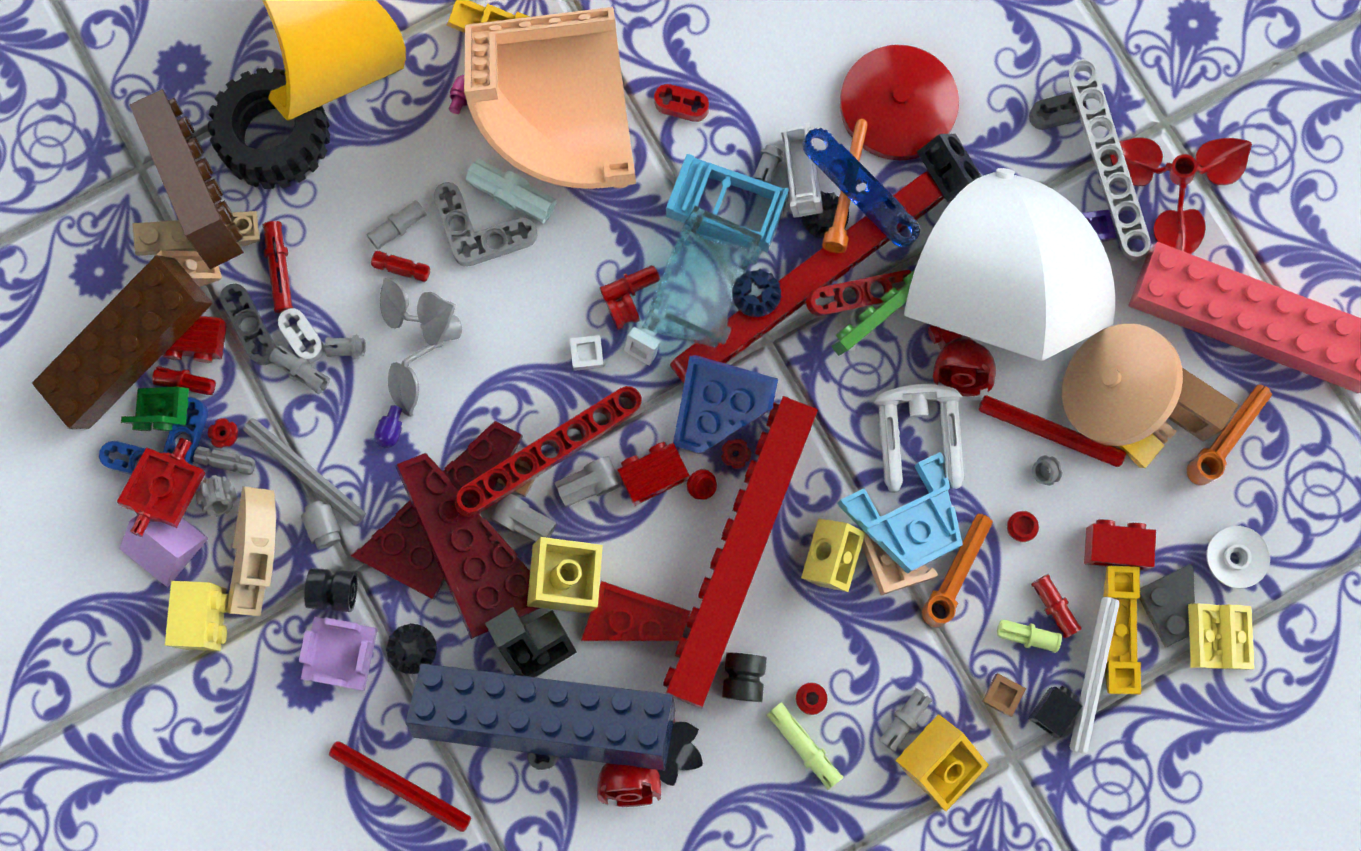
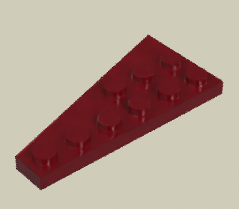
[351,421,523,600]

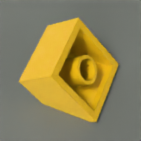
[895,714,989,811]

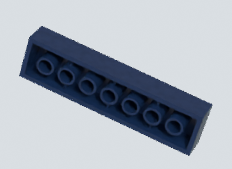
[405,663,676,771]

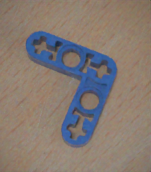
[99,397,208,475]

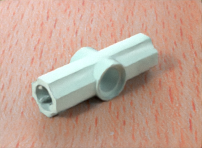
[465,159,557,223]

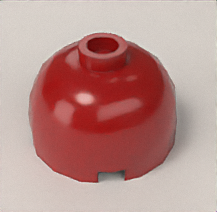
[932,339,996,396]
[597,763,661,807]

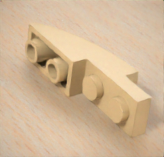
[132,211,260,256]
[226,486,276,616]

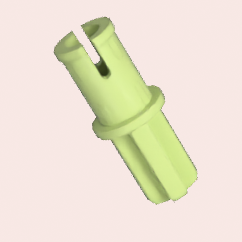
[997,620,1062,653]

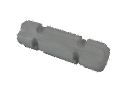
[193,446,256,475]

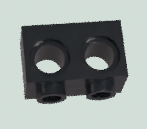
[917,134,982,202]

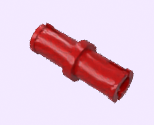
[1031,574,1082,638]

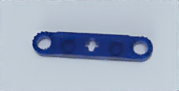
[802,128,921,247]

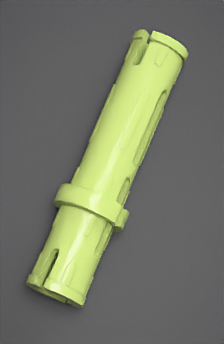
[766,702,843,790]

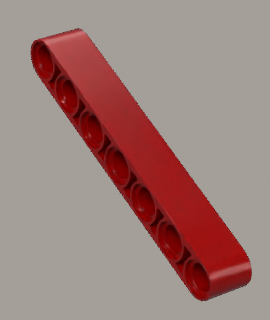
[455,386,642,517]

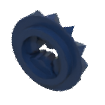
[732,269,781,317]

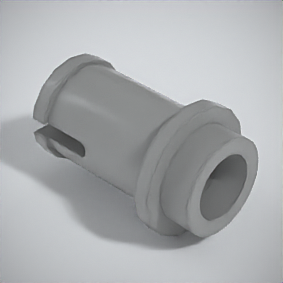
[752,145,783,184]
[325,335,366,359]

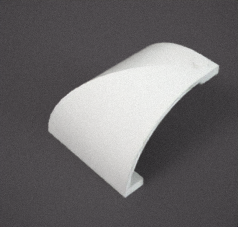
[904,168,1115,361]

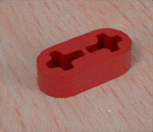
[654,84,709,122]

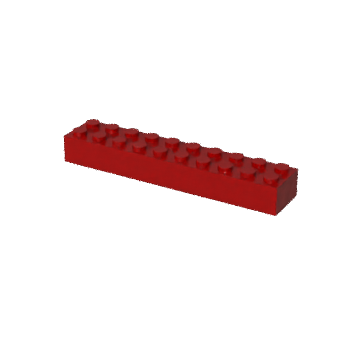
[663,396,818,709]

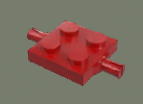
[117,438,206,537]

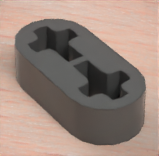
[1029,93,1086,130]

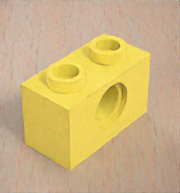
[801,518,865,592]

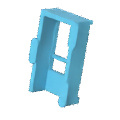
[666,154,789,252]

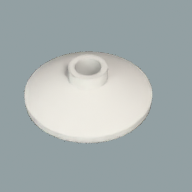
[1206,526,1270,588]

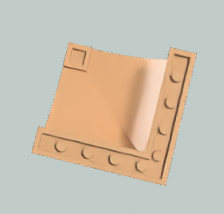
[464,7,636,189]

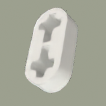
[278,308,324,362]

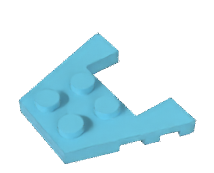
[837,452,963,574]

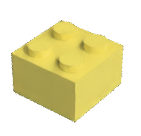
[527,537,603,614]
[165,581,229,651]

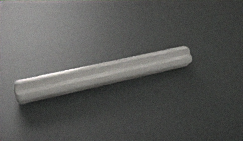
[243,418,366,525]

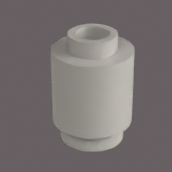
[301,501,341,550]

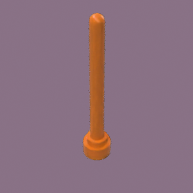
[822,119,868,253]

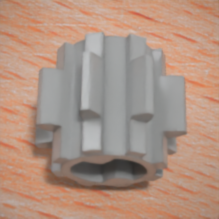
[195,475,237,517]

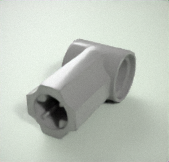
[554,456,621,508]
[490,494,557,542]

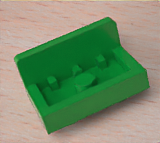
[121,387,189,431]

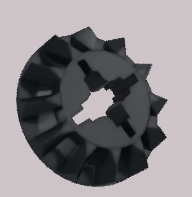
[801,191,849,239]
[386,623,437,674]

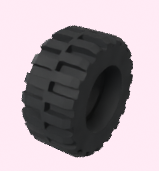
[208,68,330,189]

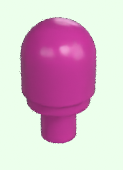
[448,74,468,114]

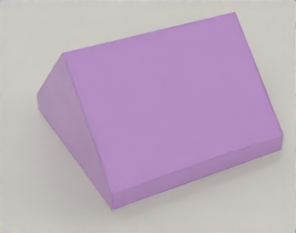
[119,515,208,587]

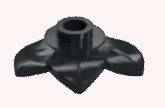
[658,722,703,786]

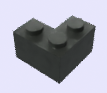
[485,607,577,677]

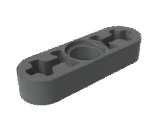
[220,284,277,365]

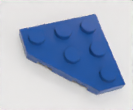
[673,355,778,454]

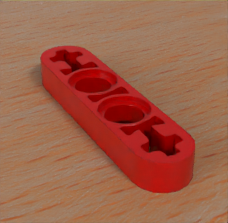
[806,270,912,316]

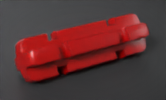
[371,251,430,282]

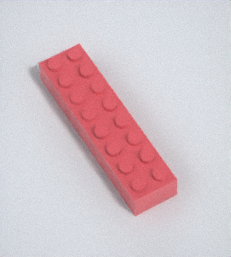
[1128,242,1361,393]

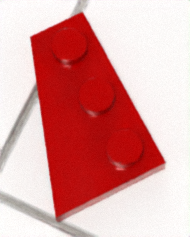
[581,581,691,641]

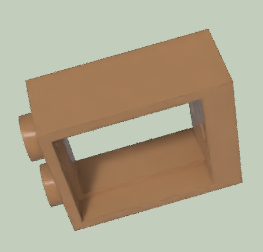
[1168,368,1239,442]

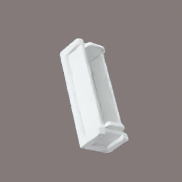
[780,122,823,218]

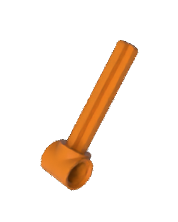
[1187,384,1272,485]
[922,513,993,627]

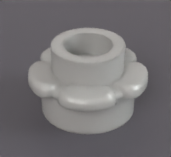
[1032,455,1062,486]

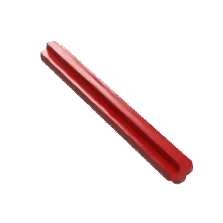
[979,395,1126,467]
[329,741,472,832]

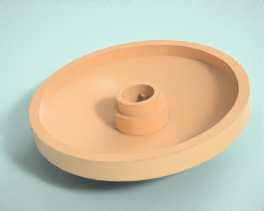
[1062,324,1183,446]

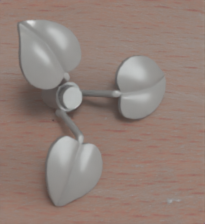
[380,278,462,416]

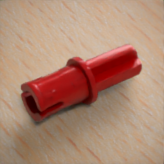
[599,265,660,305]
[152,366,216,395]

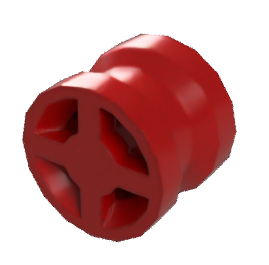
[606,293,640,330]

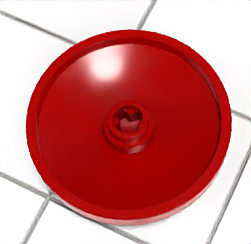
[840,45,959,161]

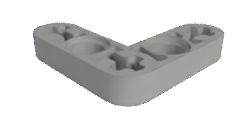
[434,182,538,267]

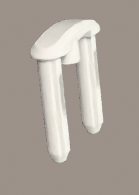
[874,384,965,493]

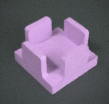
[299,617,378,691]

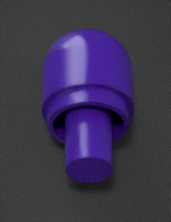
[374,405,403,448]

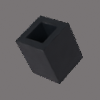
[1028,686,1082,738]

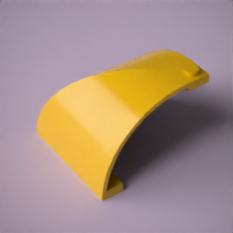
[262,0,406,121]

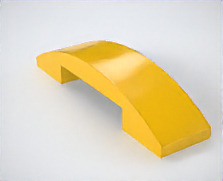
[1103,566,1141,694]

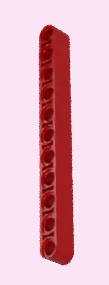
[669,171,944,384]

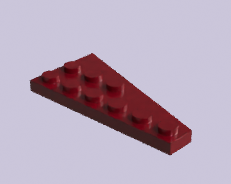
[396,453,541,639]

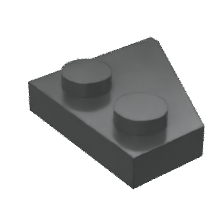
[1139,564,1195,647]

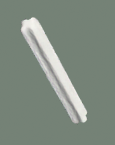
[1069,597,1119,753]

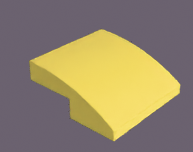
[1188,603,1254,670]

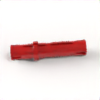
[262,221,293,313]

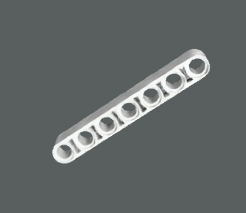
[1069,59,1151,261]

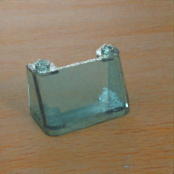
[641,206,762,348]

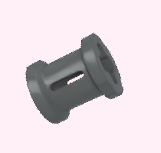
[527,753,558,770]

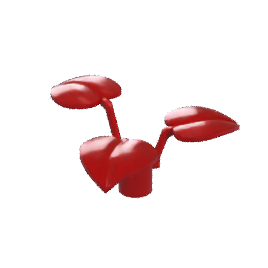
[1110,137,1252,254]

